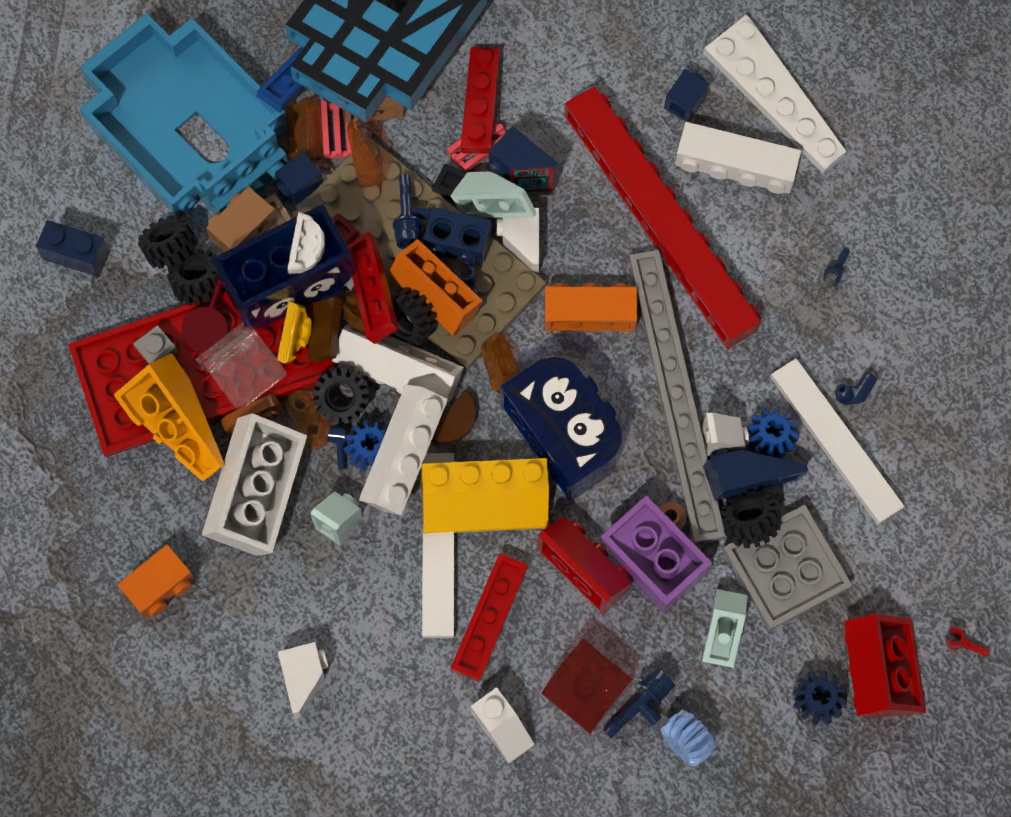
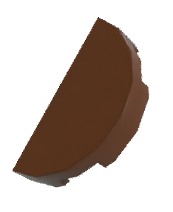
[431,390,476,444]

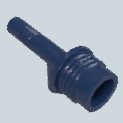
[392,174,431,250]
[603,667,676,739]

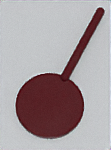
[182,253,231,353]

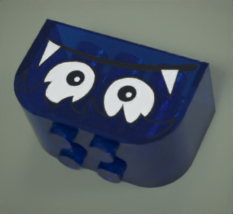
[212,204,354,329]
[500,357,622,502]

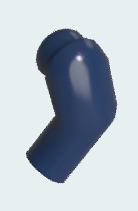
[835,372,877,405]

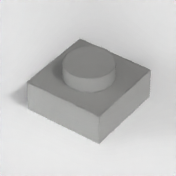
[133,325,178,364]

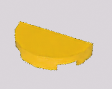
[277,301,312,363]

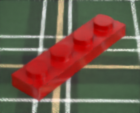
[461,47,501,154]
[345,231,399,344]
[450,553,528,682]

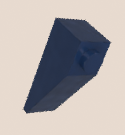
[703,449,809,501]

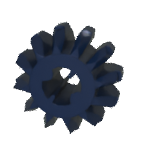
[792,671,847,726]

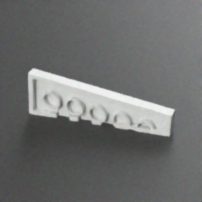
[703,15,846,174]

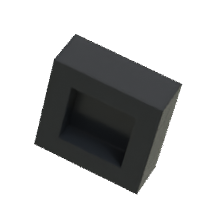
[432,164,467,202]

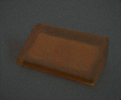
[287,99,324,161]

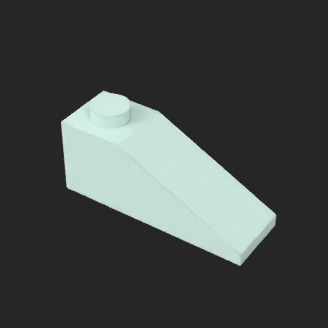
[450,171,537,218]

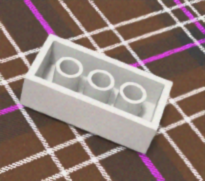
[202,413,307,556]

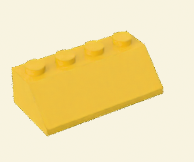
[420,458,549,534]

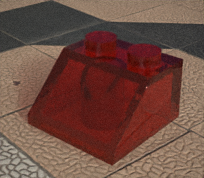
[541,639,633,735]

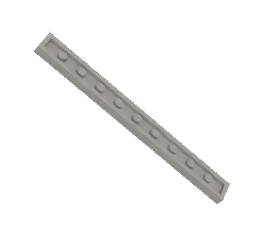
[629,250,726,545]

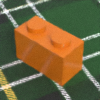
[117,544,195,620]

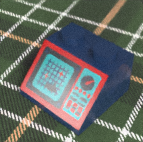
[489,126,558,193]

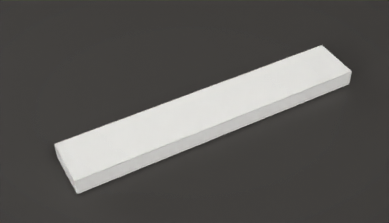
[770,358,905,525]
[422,453,454,638]

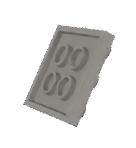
[722,505,853,631]

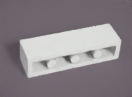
[675,122,801,194]
[332,320,464,407]
[359,385,448,515]

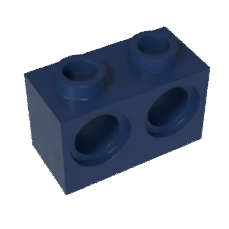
[423,207,491,265]

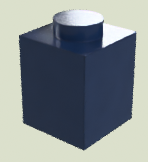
[664,69,710,122]
[275,152,323,206]

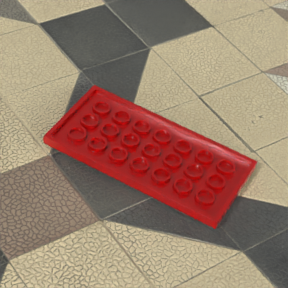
[68,270,337,458]

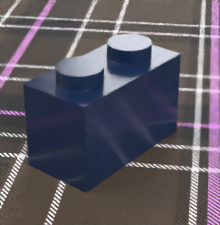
[36,220,109,277]

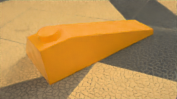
[114,353,225,481]

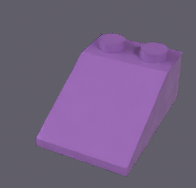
[600,495,712,613]

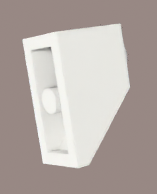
[497,208,539,275]
[701,413,749,460]
[278,642,329,719]
[471,687,535,764]

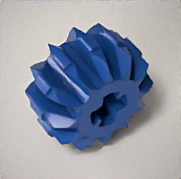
[747,407,800,459]
[344,420,388,472]

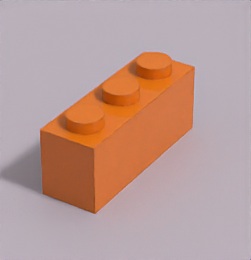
[388,239,483,336]
[544,283,637,332]

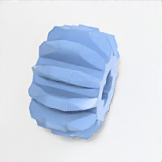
[661,710,716,767]

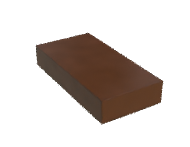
[308,297,342,363]

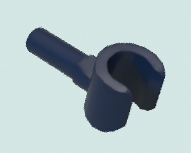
[823,249,850,287]
[457,265,484,309]
[328,426,347,470]

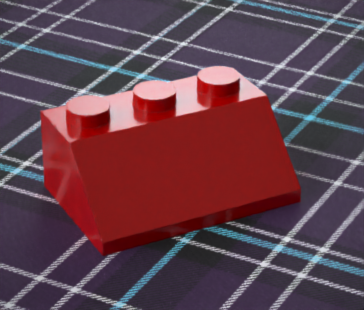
[537,517,632,615]
[844,614,926,718]

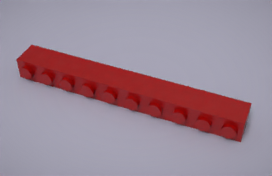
[564,86,761,350]

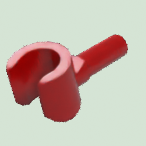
[946,627,990,657]

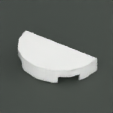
[288,212,325,274]

